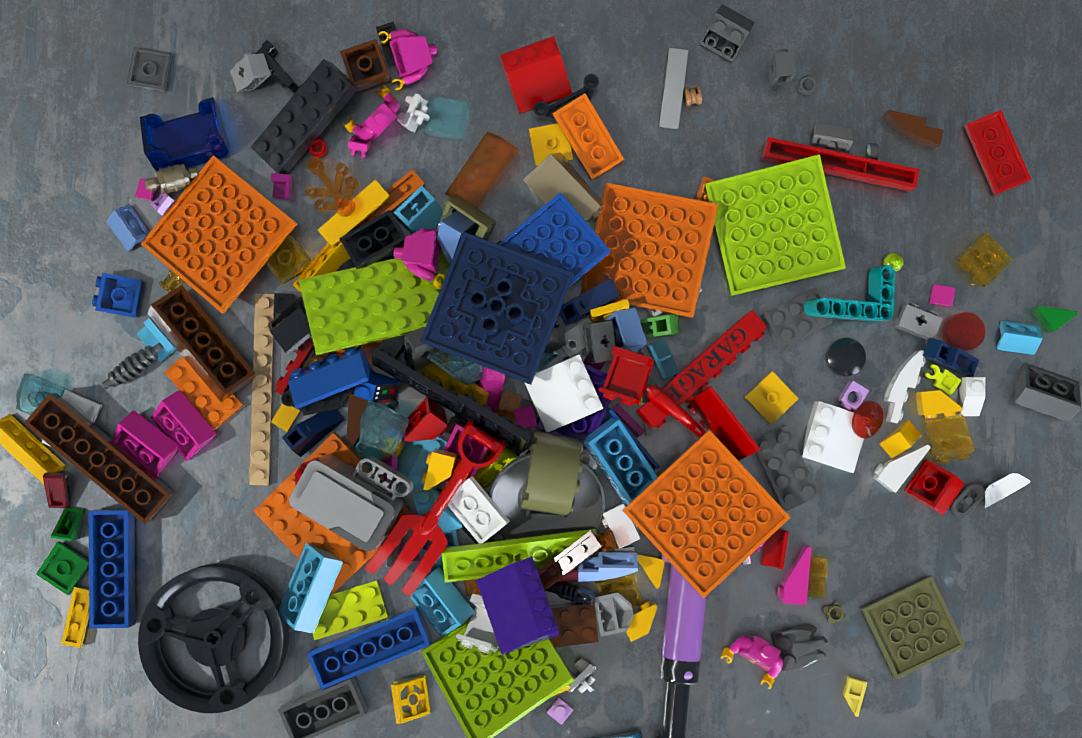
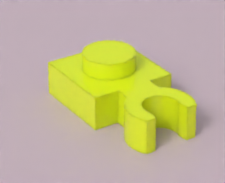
[924,364,962,396]

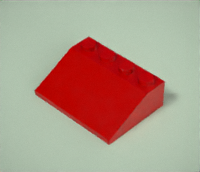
[687,386,760,461]

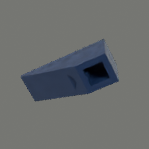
[560,279,621,325]
[282,409,345,457]

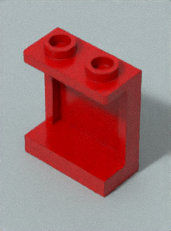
[598,346,654,407]

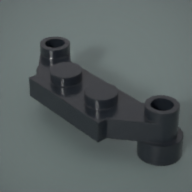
[255,40,304,94]
[533,74,599,121]
[281,386,355,416]

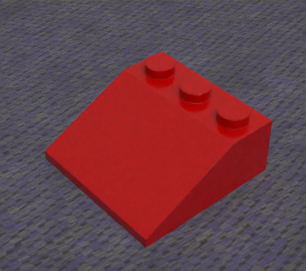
[500,36,572,114]

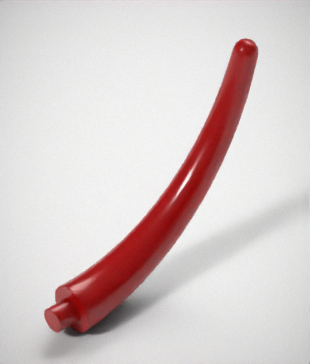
[645,383,706,438]

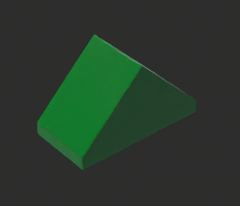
[1031,306,1077,332]
[51,507,85,541]

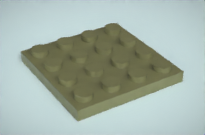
[861,575,965,679]

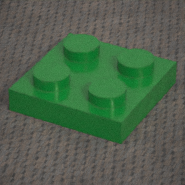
[36,541,89,595]

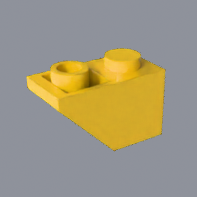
[916,390,962,419]
[422,448,458,490]
[626,601,658,642]

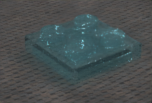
[424,96,468,141]

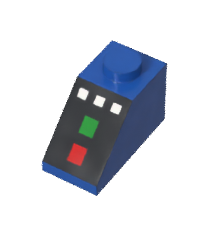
[354,371,401,402]

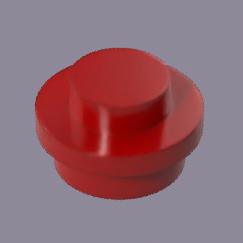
[308,138,327,157]

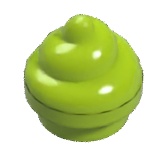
[883,253,903,272]

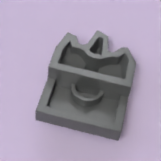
[772,624,828,672]

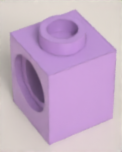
[837,380,869,411]

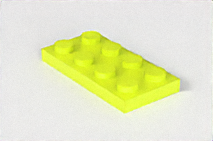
[312,580,389,640]

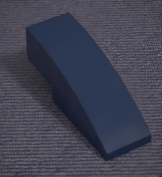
[922,338,979,377]

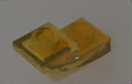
[807,557,828,598]

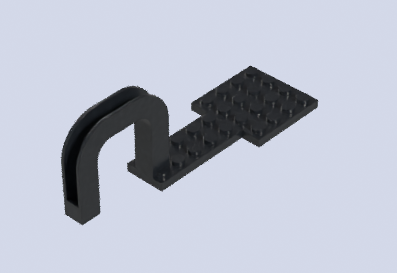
[337,259,530,456]

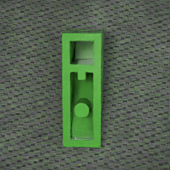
[640,315,681,339]

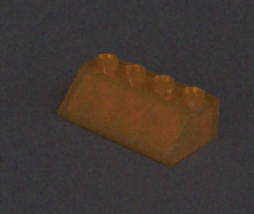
[445,131,519,209]

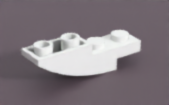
[883,350,926,424]

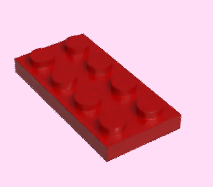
[964,110,1032,195]

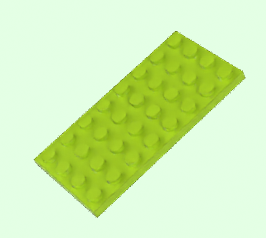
[299,248,451,355]

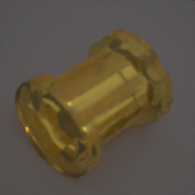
[159,269,183,293]

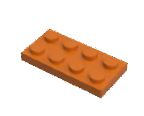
[552,93,624,180]
[164,356,244,430]

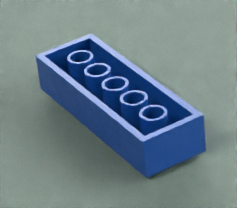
[89,509,136,629]
[307,606,432,690]

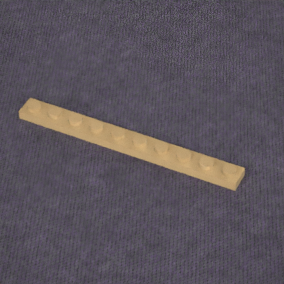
[249,294,275,485]

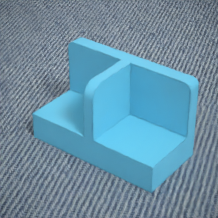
[646,338,679,381]

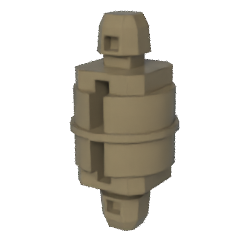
[145,164,199,194]

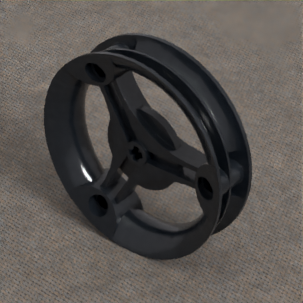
[138,563,290,713]

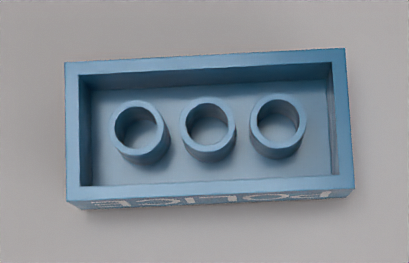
[581,418,658,505]

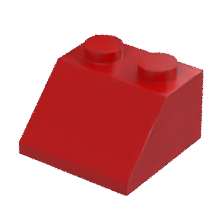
[402,397,448,442]
[904,459,964,516]

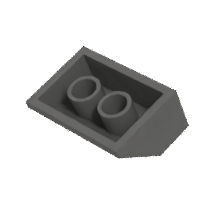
[1014,363,1081,422]

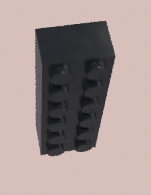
[251,59,359,174]

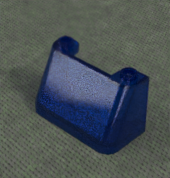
[140,97,229,171]

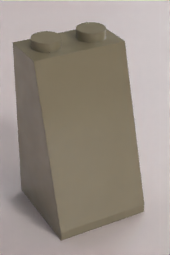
[523,152,605,224]

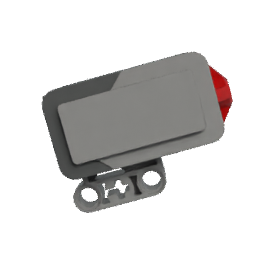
[289,454,413,551]

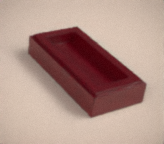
[43,473,70,509]

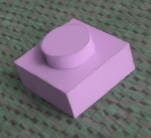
[150,193,174,215]
[546,696,574,725]

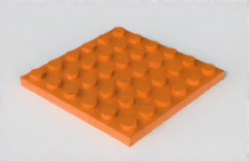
[141,155,297,314]
[580,183,719,318]
[622,430,791,599]
[253,432,412,595]

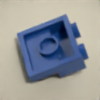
[92,272,142,318]

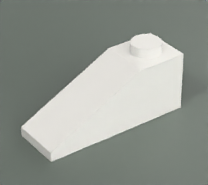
[873,444,931,493]

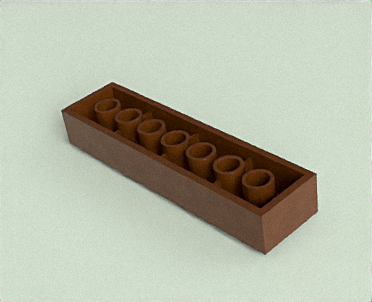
[24,393,175,525]

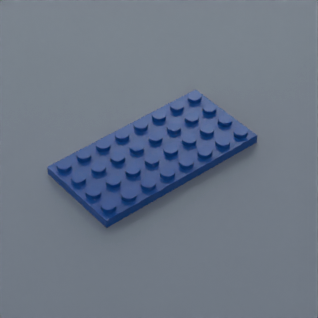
[473,192,611,330]

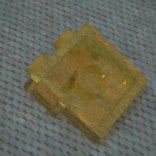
[957,232,1013,287]
[924,414,974,464]
[595,573,643,607]

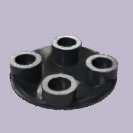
[827,338,866,376]

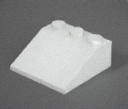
[525,354,603,433]
[799,401,870,473]

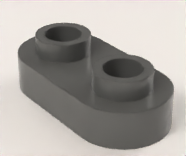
[950,484,985,517]

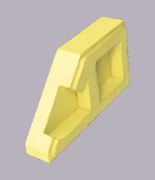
[843,676,868,717]

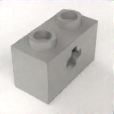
[230,52,271,92]
[894,303,943,340]

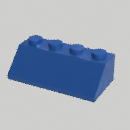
[288,346,371,409]

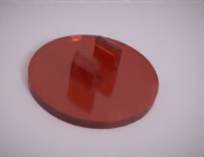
[946,312,986,351]
[852,401,884,439]

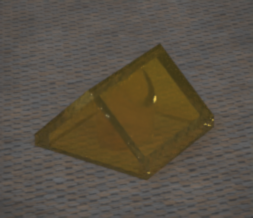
[265,233,312,285]

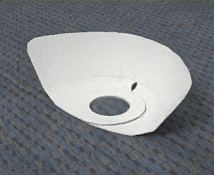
[985,473,1031,508]

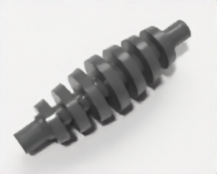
[102,342,164,389]

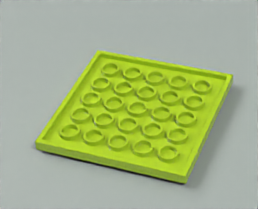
[705,155,846,296]
[421,617,575,738]

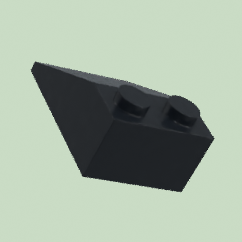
[339,209,405,269]

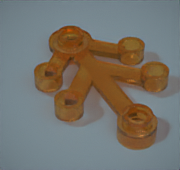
[305,157,358,217]

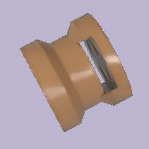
[683,85,702,107]

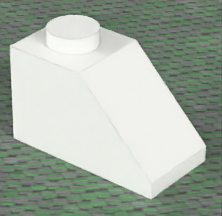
[959,377,985,416]

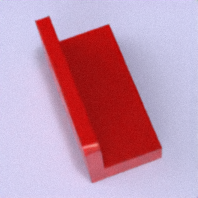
[760,529,789,570]

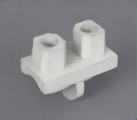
[397,93,430,133]
[567,658,596,693]

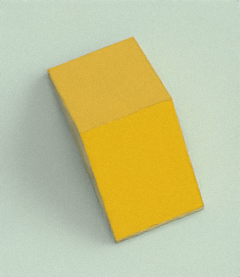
[879,419,921,458]
[637,553,665,589]

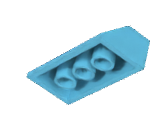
[278,543,343,633]

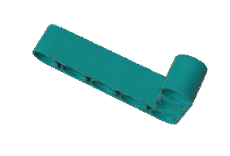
[804,265,895,322]

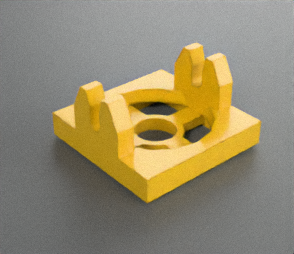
[391,675,431,724]

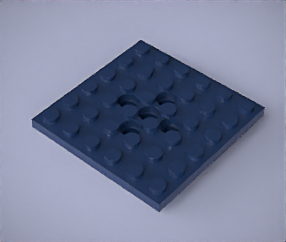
[420,232,574,385]

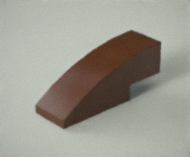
[884,110,944,148]

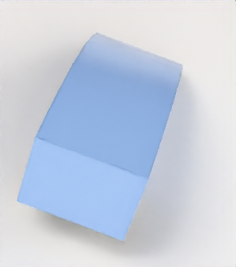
[578,552,638,582]

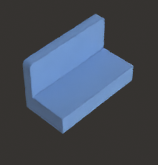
[107,204,150,252]

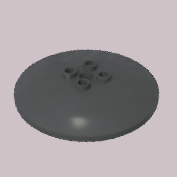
[489,453,605,540]

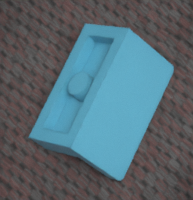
[137,318,177,362]
[997,320,1043,355]

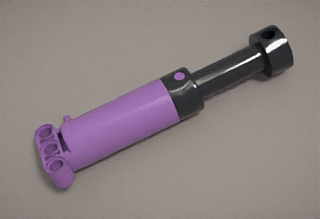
[656,554,707,738]

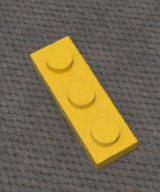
[61,586,89,648]

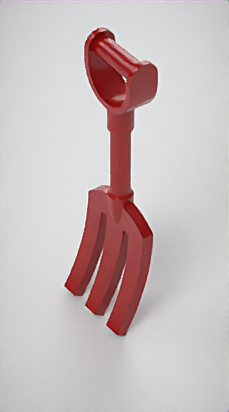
[365,419,507,597]

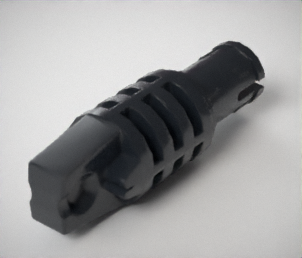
[545,581,595,605]

